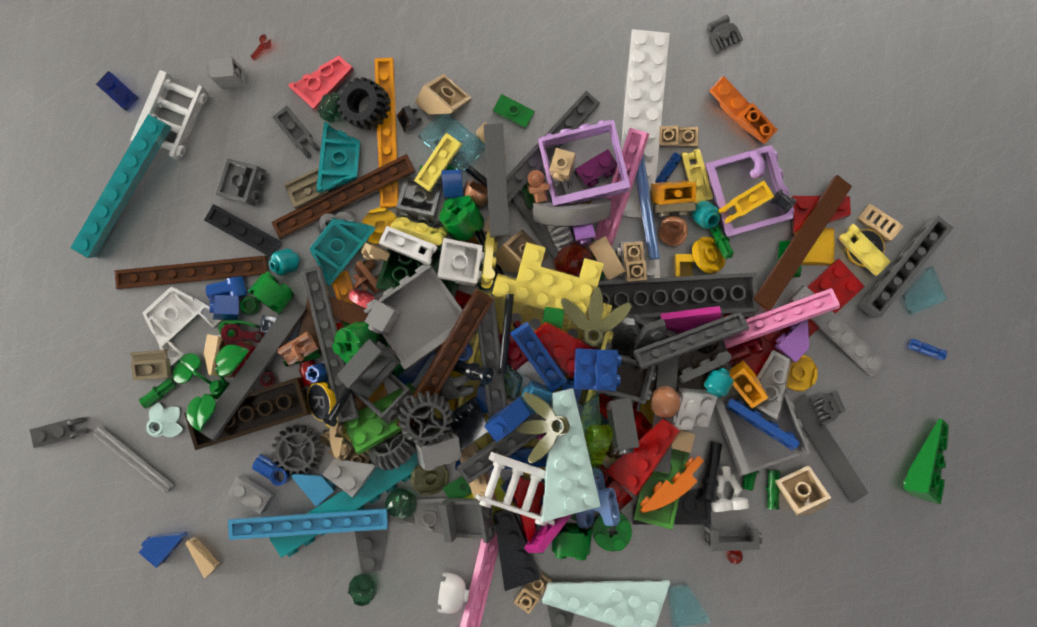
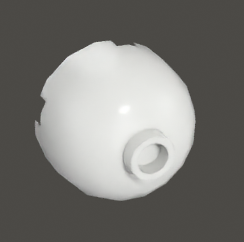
[438,572,469,614]

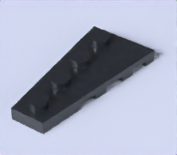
[632,487,711,525]
[493,509,541,591]

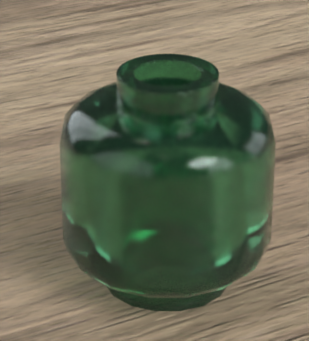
[317,92,342,122]

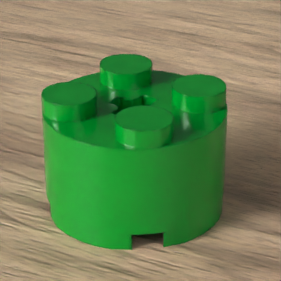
[439,195,484,241]
[248,271,294,315]
[332,321,378,364]
[591,511,632,552]
[551,522,592,561]

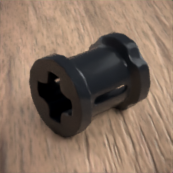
[770,189,797,214]

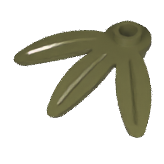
[561,287,632,346]
[515,392,570,464]

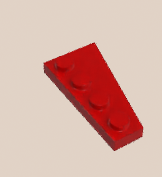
[605,419,681,496]

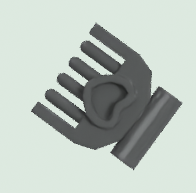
[708,15,743,52]
[809,391,846,426]

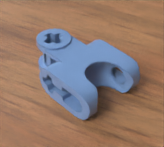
[576,467,620,528]

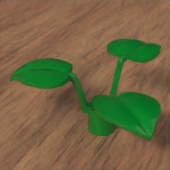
[173,345,249,431]

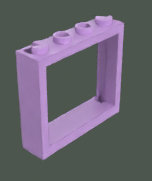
[538,120,630,206]
[704,145,794,237]

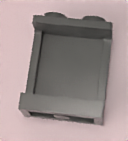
[439,498,496,543]
[703,524,762,551]

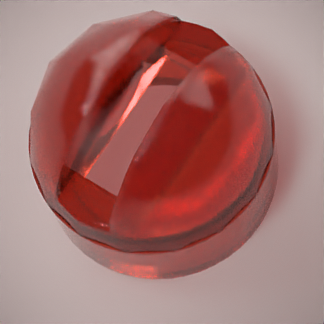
[726,551,743,565]

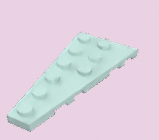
[541,388,600,522]

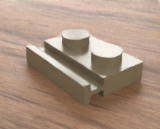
[284,168,330,209]
[653,202,696,216]
[130,349,172,380]

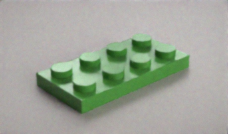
[343,383,415,455]
[633,449,689,530]

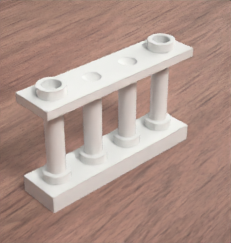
[130,70,208,161]
[475,452,555,526]

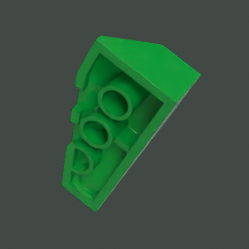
[903,419,949,505]

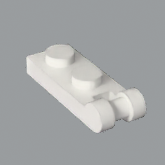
[379,226,438,265]

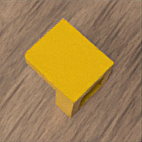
[673,254,695,277]

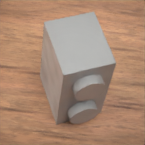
[207,57,244,89]
[365,300,401,334]
[415,431,462,470]
[227,475,276,514]

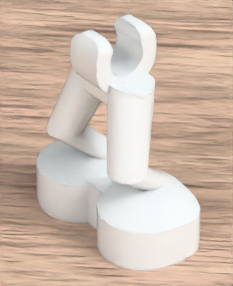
[710,466,749,512]

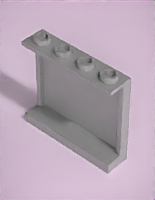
[364,264,463,370]
[714,386,811,476]

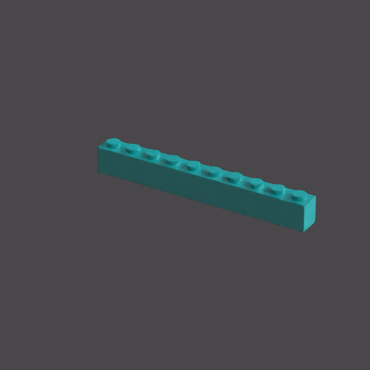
[269,449,419,558]

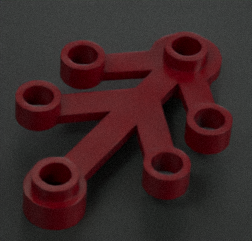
[221,324,275,387]

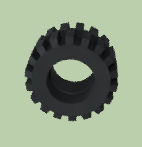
[337,77,391,130]

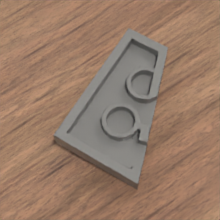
[744,350,792,420]

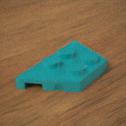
[316,123,361,193]
[309,218,376,286]

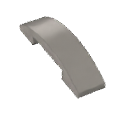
[533,198,611,226]

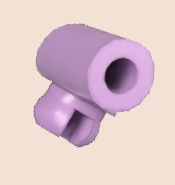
[749,149,765,179]

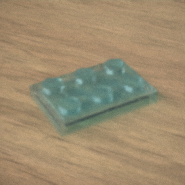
[418,114,485,172]

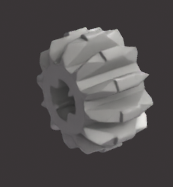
[548,225,575,253]

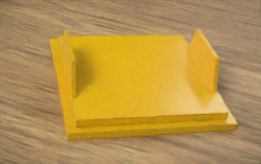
[801,228,835,266]

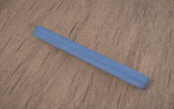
[636,154,660,260]

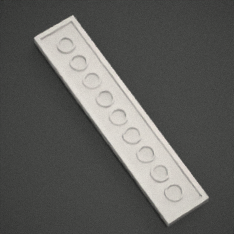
[620,29,670,219]

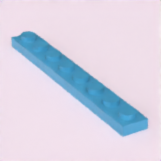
[228,508,389,540]

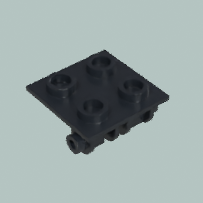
[449,397,488,451]

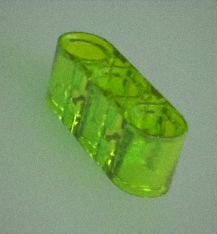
[584,424,613,467]

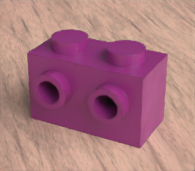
[574,149,617,189]

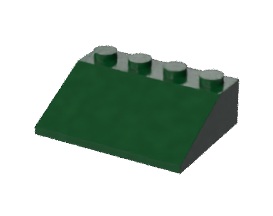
[375,246,460,299]

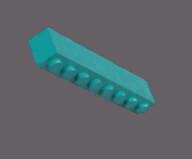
[70,114,172,258]

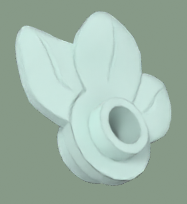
[146,402,183,438]

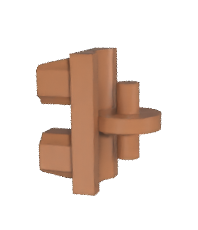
[527,170,549,203]
[353,260,380,295]
[277,332,319,366]

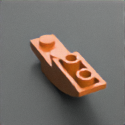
[709,76,778,144]
[639,456,704,513]

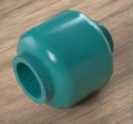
[691,201,720,229]
[269,248,300,276]
[704,367,734,398]

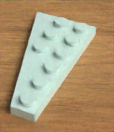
[542,580,670,627]

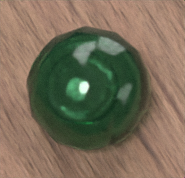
[385,488,418,519]
[348,573,378,607]

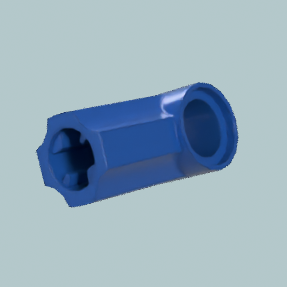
[205,276,247,301]
[305,362,329,383]
[252,454,292,486]

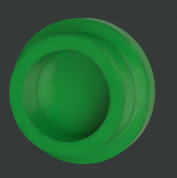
[240,296,260,315]

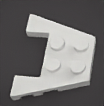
[142,286,222,367]

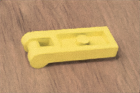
[680,149,713,204]
[391,217,448,246]
[838,224,891,276]
[481,232,498,289]

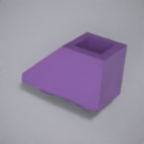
[570,223,596,247]
[774,320,809,362]

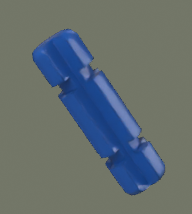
[655,152,682,183]
[908,339,947,360]

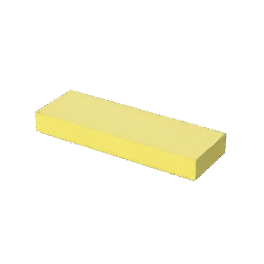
[414,133,463,192]

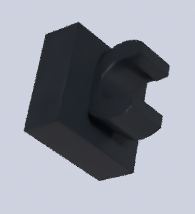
[396,105,422,132]

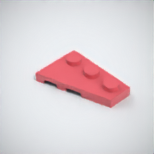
[288,56,354,111]

